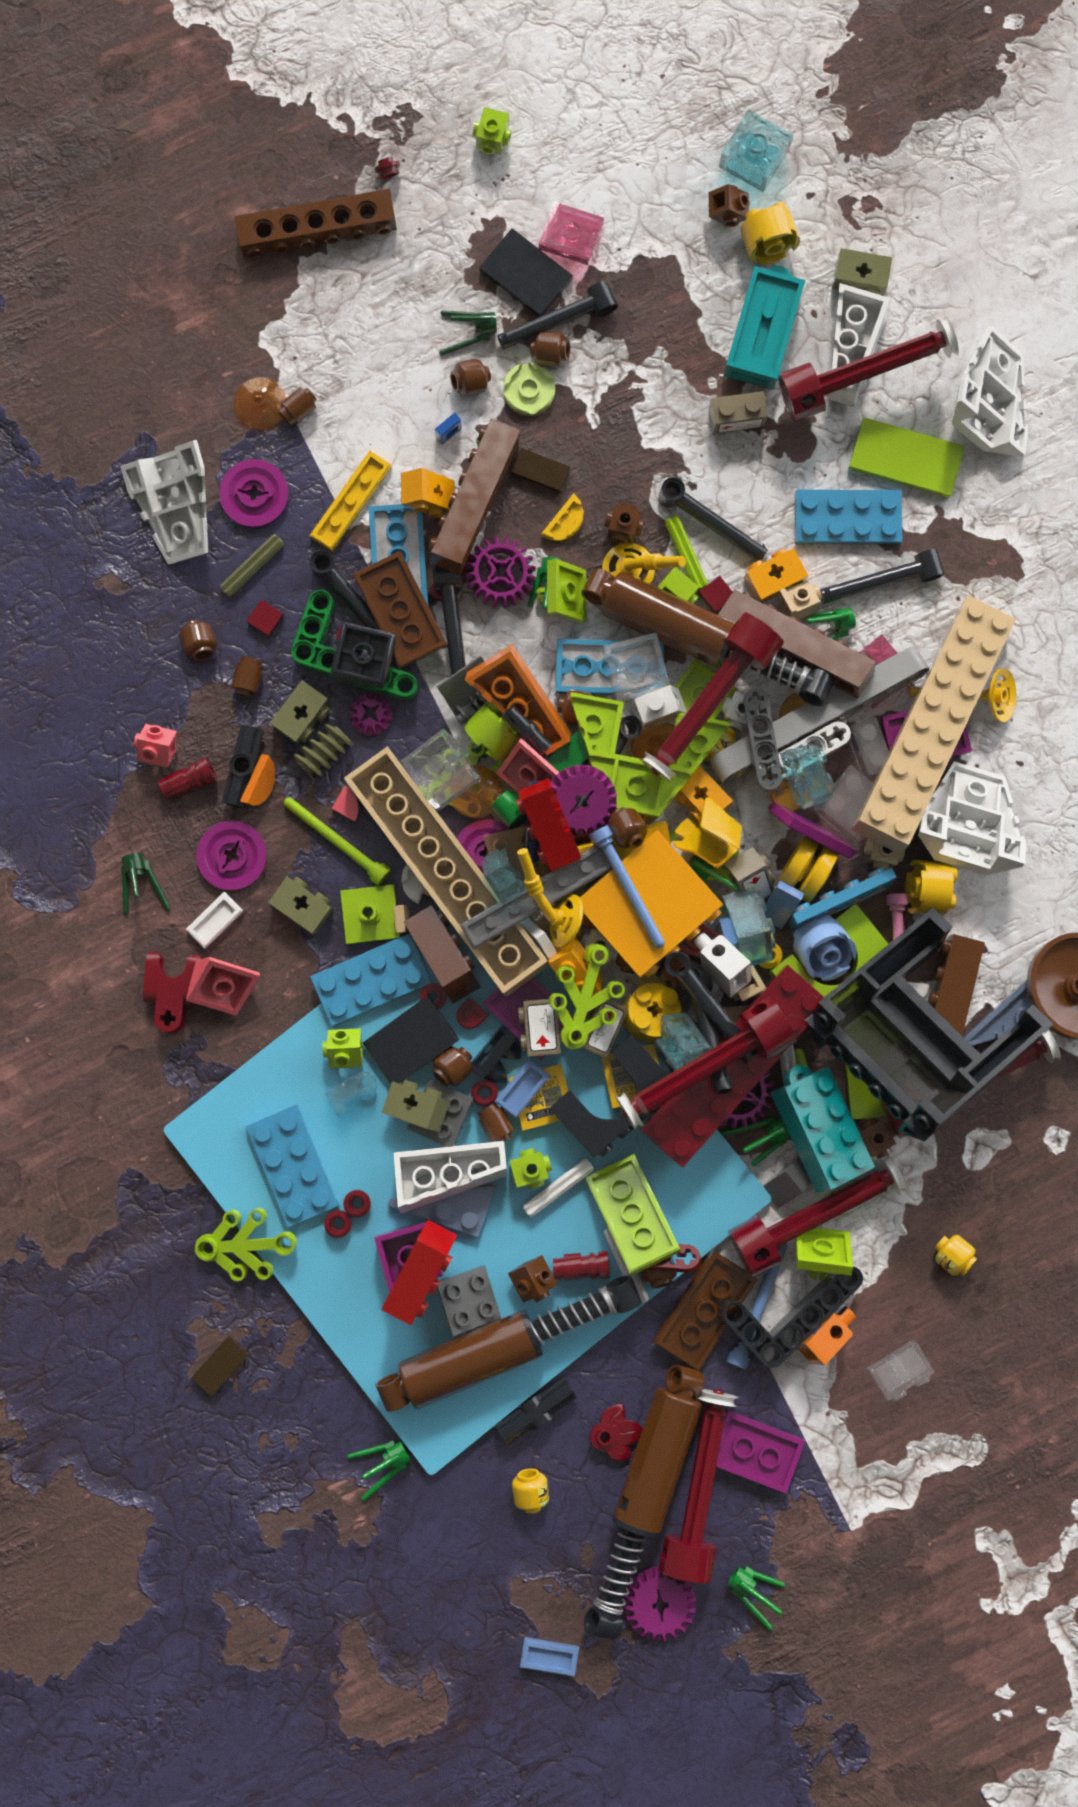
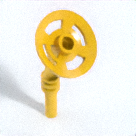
[602,543,686,584]
[908,668,1016,722]
[517,848,583,948]

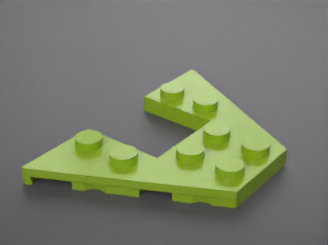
[570,692,731,819]

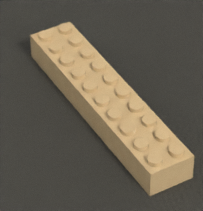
[851,595,1016,855]
[344,746,550,997]

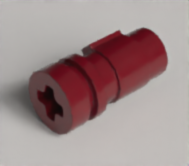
[158,757,218,800]
[553,1251,610,1281]

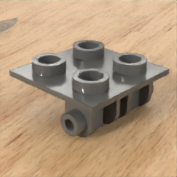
[436,656,487,725]
[407,1079,474,1147]
[437,1265,501,1336]

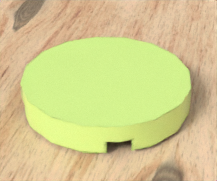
[503,363,555,416]

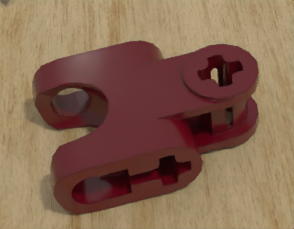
[143,951,203,1034]

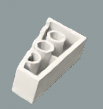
[829,283,890,407]
[394,1141,508,1214]

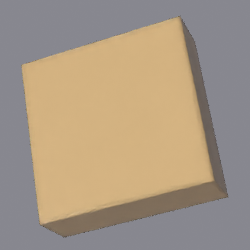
[393,905,411,934]

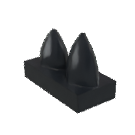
[471,1025,521,1083]

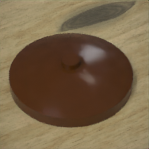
[1027,932,1078,1041]

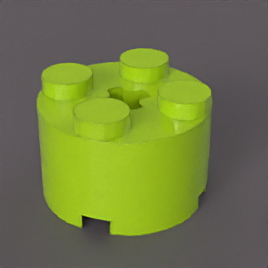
[464,701,525,762]

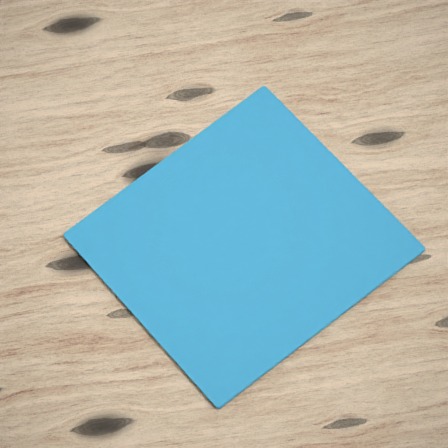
[164,881,771,1475]

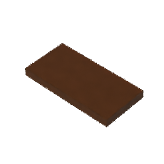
[352,551,448,670]
[652,1249,758,1371]

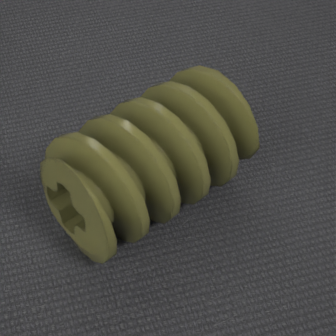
[293,724,354,781]

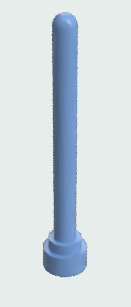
[589,825,665,948]
[726,1243,787,1369]

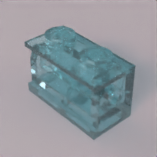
[780,742,834,809]
[482,848,526,904]
[655,1012,711,1071]

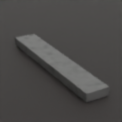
[460,845,613,949]

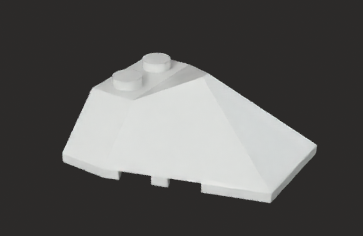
[952,326,1028,457]
[120,440,208,565]
[918,761,1026,875]

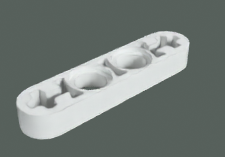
[755,722,851,786]

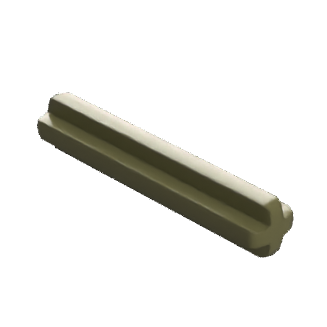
[220,534,284,597]

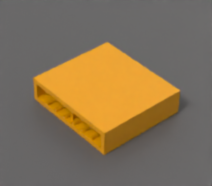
[580,830,723,978]

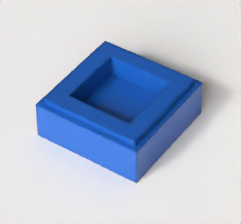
[435,412,462,444]

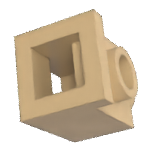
[778,580,822,619]
[733,965,766,1002]

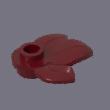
[589,1404,642,1461]

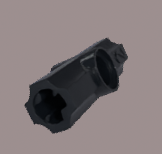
[222,725,264,808]
[495,1377,577,1446]

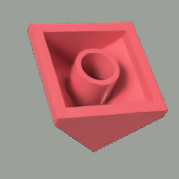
[496,739,559,794]
[186,957,260,1016]

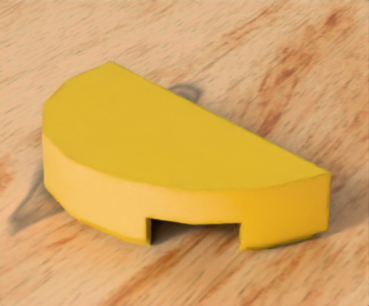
[541,493,584,542]

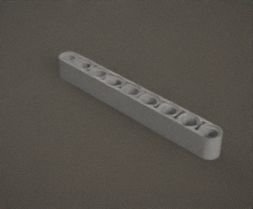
[709,646,930,785]

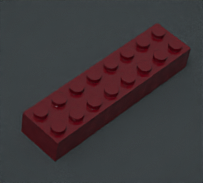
[640,965,824,1168]

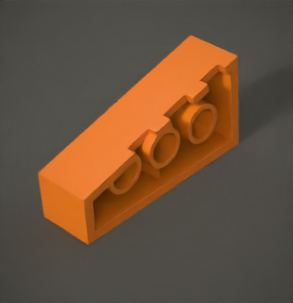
[465,644,571,755]

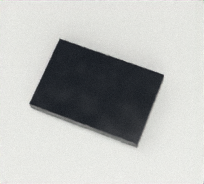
[479,228,573,317]
[363,995,460,1084]

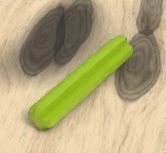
[665,516,708,590]

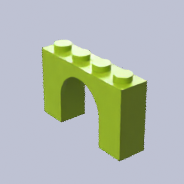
[768,904,888,1006]

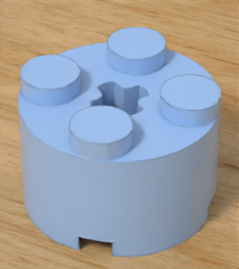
[793,915,857,980]

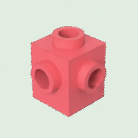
[133,724,177,768]

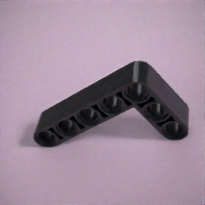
[717,1266,863,1368]

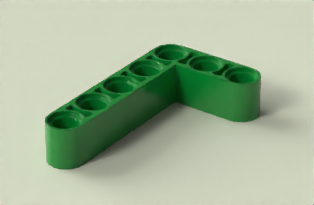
[291,590,419,702]
[490,729,589,829]

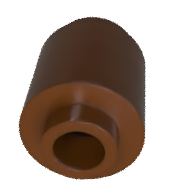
[277,387,317,426]
[231,656,263,698]
[477,1103,515,1142]

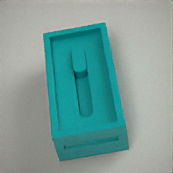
[723,265,805,390]
[770,1065,875,1193]

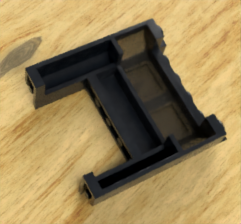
[805,908,1053,1142]

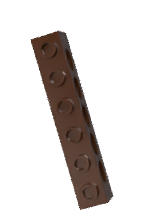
[234,189,397,258]

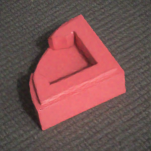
[332,785,359,822]

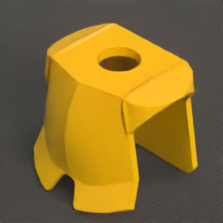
[673,798,742,869]

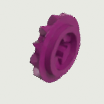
[349,693,392,736]

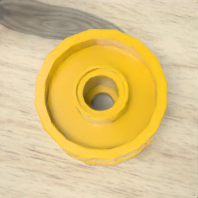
[776,836,839,903]

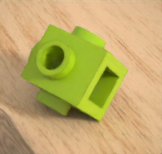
[472,107,512,155]
[322,1028,363,1069]
[509,1148,552,1189]

